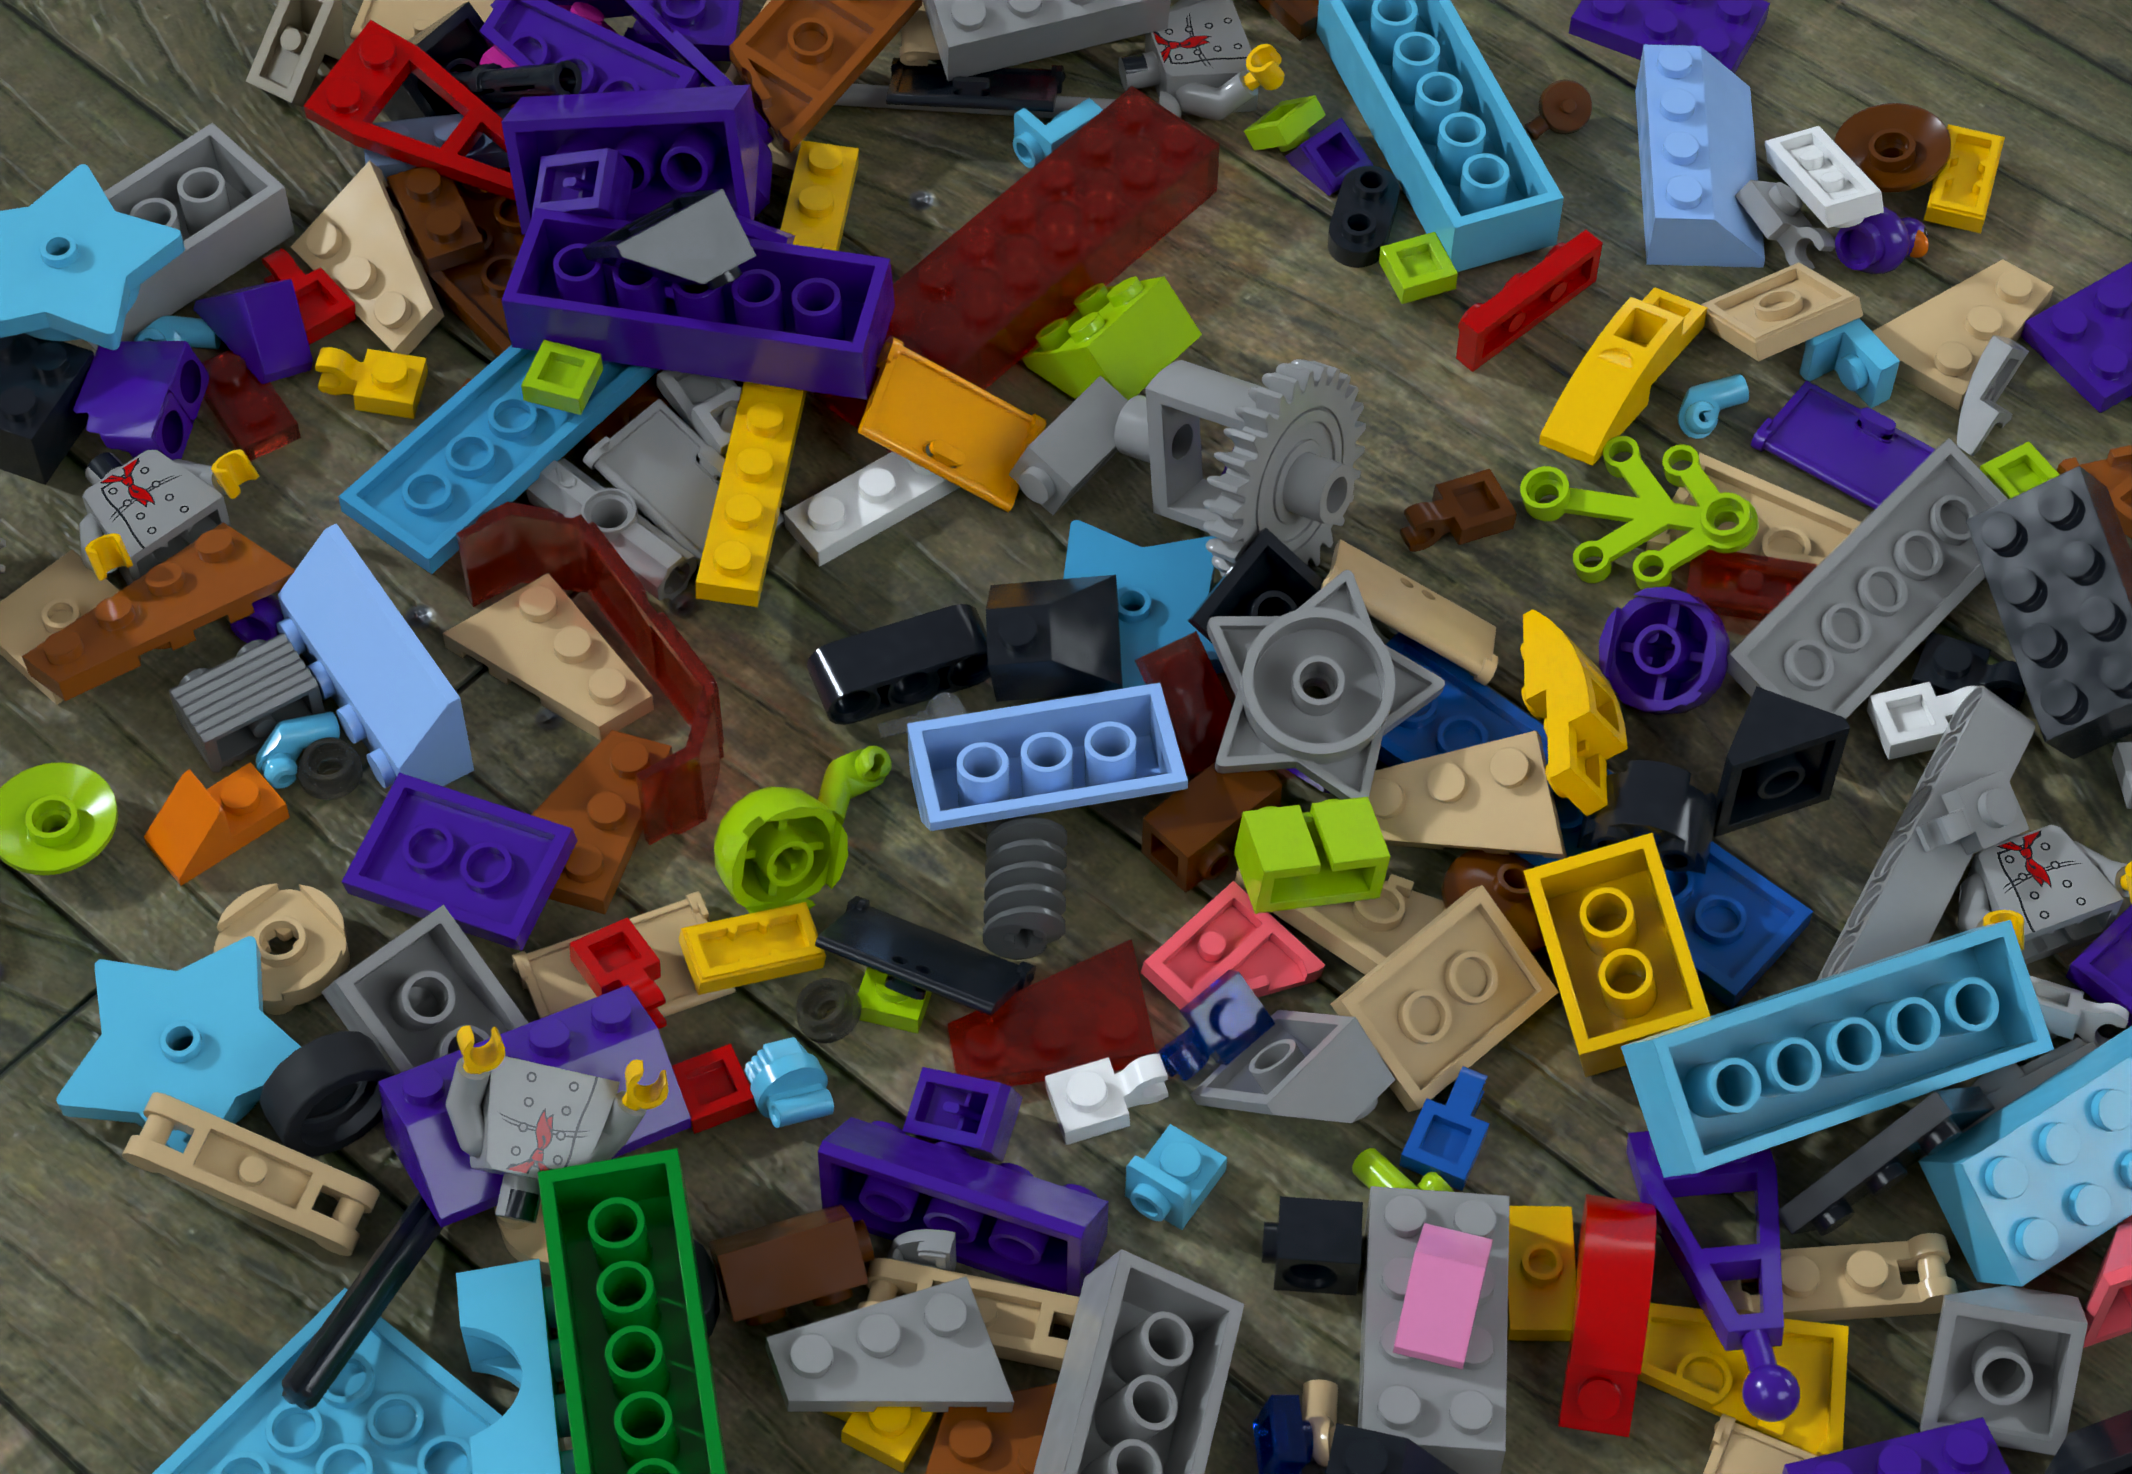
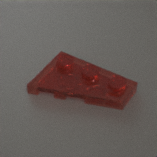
[947,939,1156,1086]

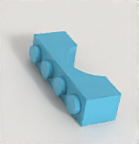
[456,1259,576,1474]

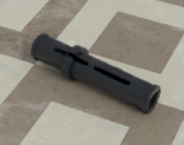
[439,60,582,110]

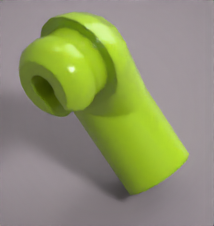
[817,745,892,825]

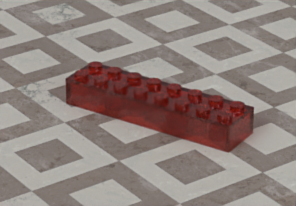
[814,86,1220,453]

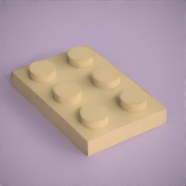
[1330,885,1559,1112]

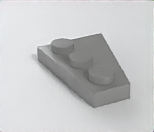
[765,1276,1014,1412]

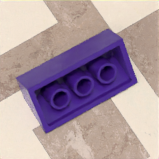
[501,85,759,235]
[378,985,691,1228]
[817,1117,1109,1297]

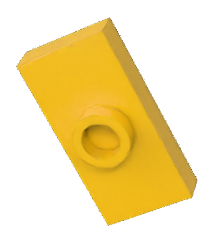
[1924,124,2005,234]
[679,902,826,995]
[1507,1206,1577,1341]

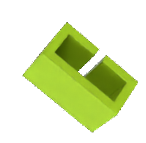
[1234,796,1391,914]

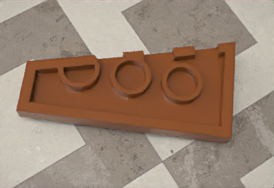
[22,522,295,701]

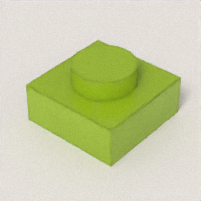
[1244,95,1326,152]
[1379,232,1458,304]
[521,340,603,415]
[1980,441,2060,499]
[854,967,932,1034]

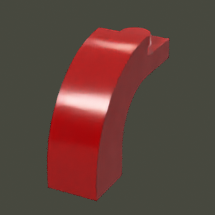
[1558,1194,1656,1437]

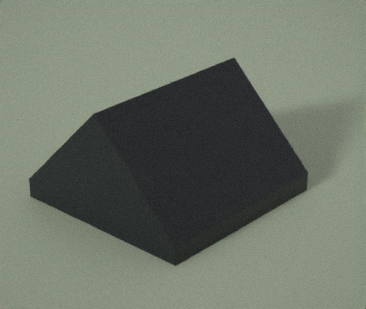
[1713,686,1850,837]

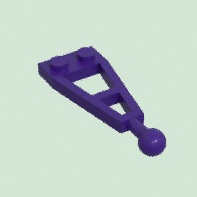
[1626,1131,1800,1422]

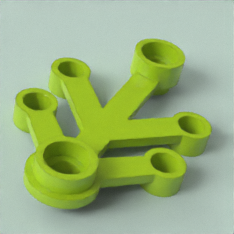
[1520,436,1759,590]

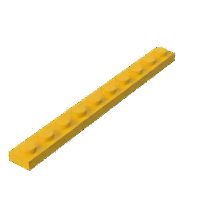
[696,140,859,607]

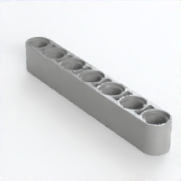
[1816,685,2035,981]

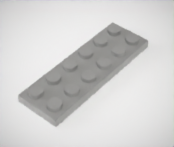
[1727,438,2009,719]

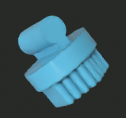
[744,1037,834,1128]

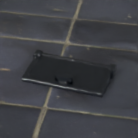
[886,57,1066,112]
[815,896,1036,1016]

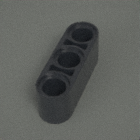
[806,604,990,725]

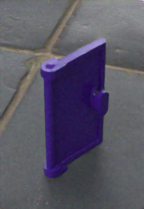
[1751,381,1935,509]

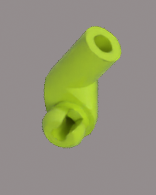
[1352,1148,1454,1192]

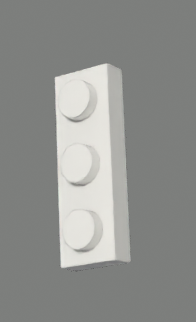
[1765,126,1884,228]
[784,446,960,567]

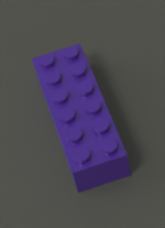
[501,208,895,400]

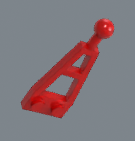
[304,20,516,201]

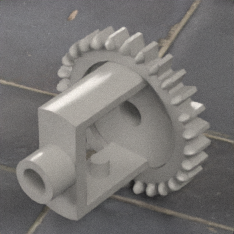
[1114,359,1366,577]

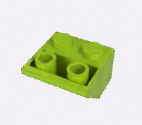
[1021,276,1202,401]

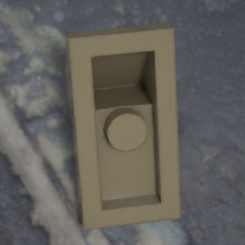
[245,0,345,107]

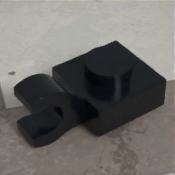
[1911,632,2026,711]

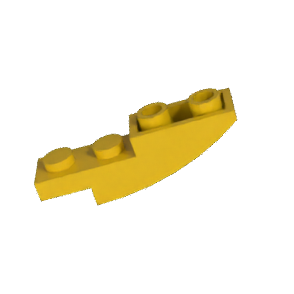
[1539,287,1708,466]
[1520,609,1628,816]

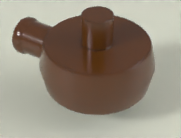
[1524,79,1593,140]

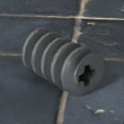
[983,815,1067,960]

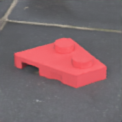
[1141,881,1325,1017]

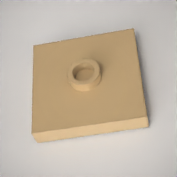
[1701,262,1863,362]
[0,549,119,705]

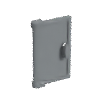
[583,399,785,566]

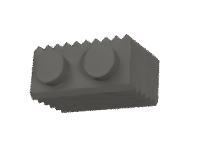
[169,633,325,773]

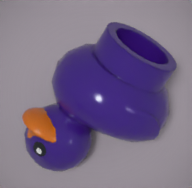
[1835,206,1929,274]

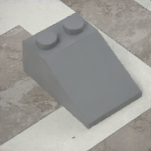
[322,904,528,1074]

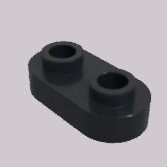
[1327,166,1400,268]

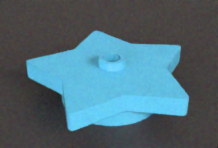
[0,164,185,350]
[56,936,301,1153]

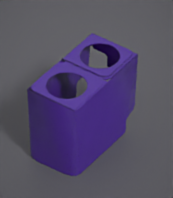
[73,341,210,460]

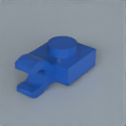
[1399,1066,1490,1191]

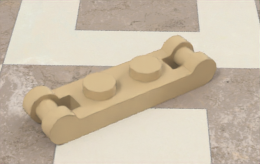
[122,1092,380,1256]
[1720,1233,1958,1322]
[857,1258,1079,1371]

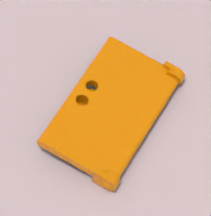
[858,336,1046,512]

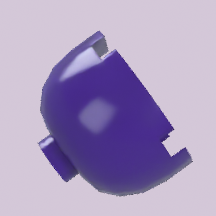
[1599,586,1730,715]

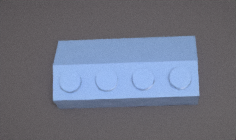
[1635,44,1765,268]
[276,523,474,788]
[907,683,1188,831]

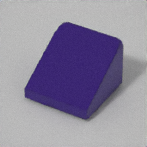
[1285,117,1373,196]

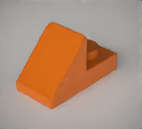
[144,762,290,886]

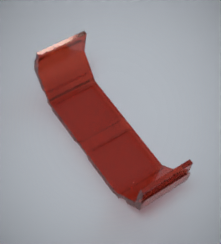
[456,502,724,845]

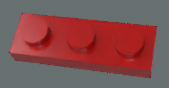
[1456,229,1603,372]

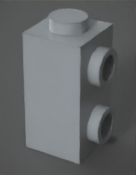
[1008,376,1128,515]

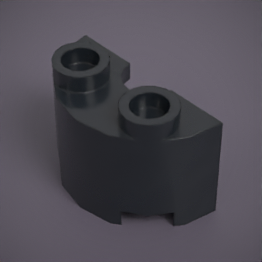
[1577,760,1717,874]

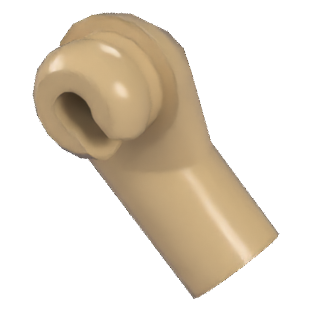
[1301,1379,1351,1467]

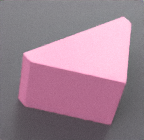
[1393,1223,1493,1370]

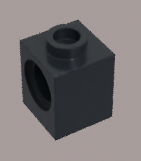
[1262,1196,1363,1296]

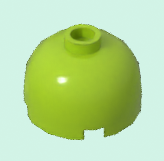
[714,786,848,913]

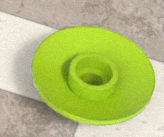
[0,762,118,875]

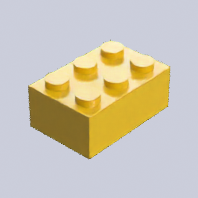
[1524,833,1710,1077]

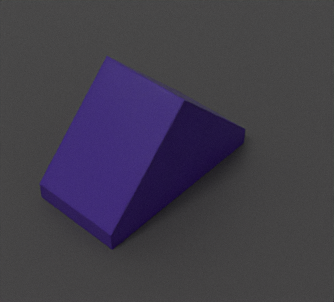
[532,148,634,221]
[193,279,313,384]
[902,1067,1023,1162]

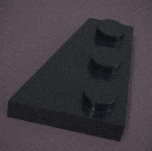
[1779,1086,1995,1236]

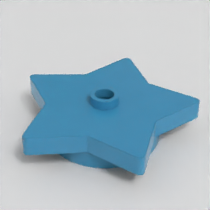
[1063,520,1225,692]

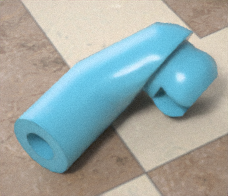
[134,316,221,349]
[1677,374,1749,439]
[256,711,340,789]

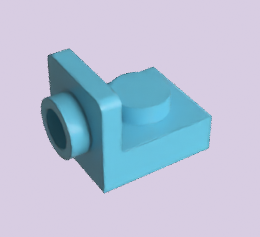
[1013,98,1104,183]
[1799,318,1900,409]
[1125,1124,1227,1230]

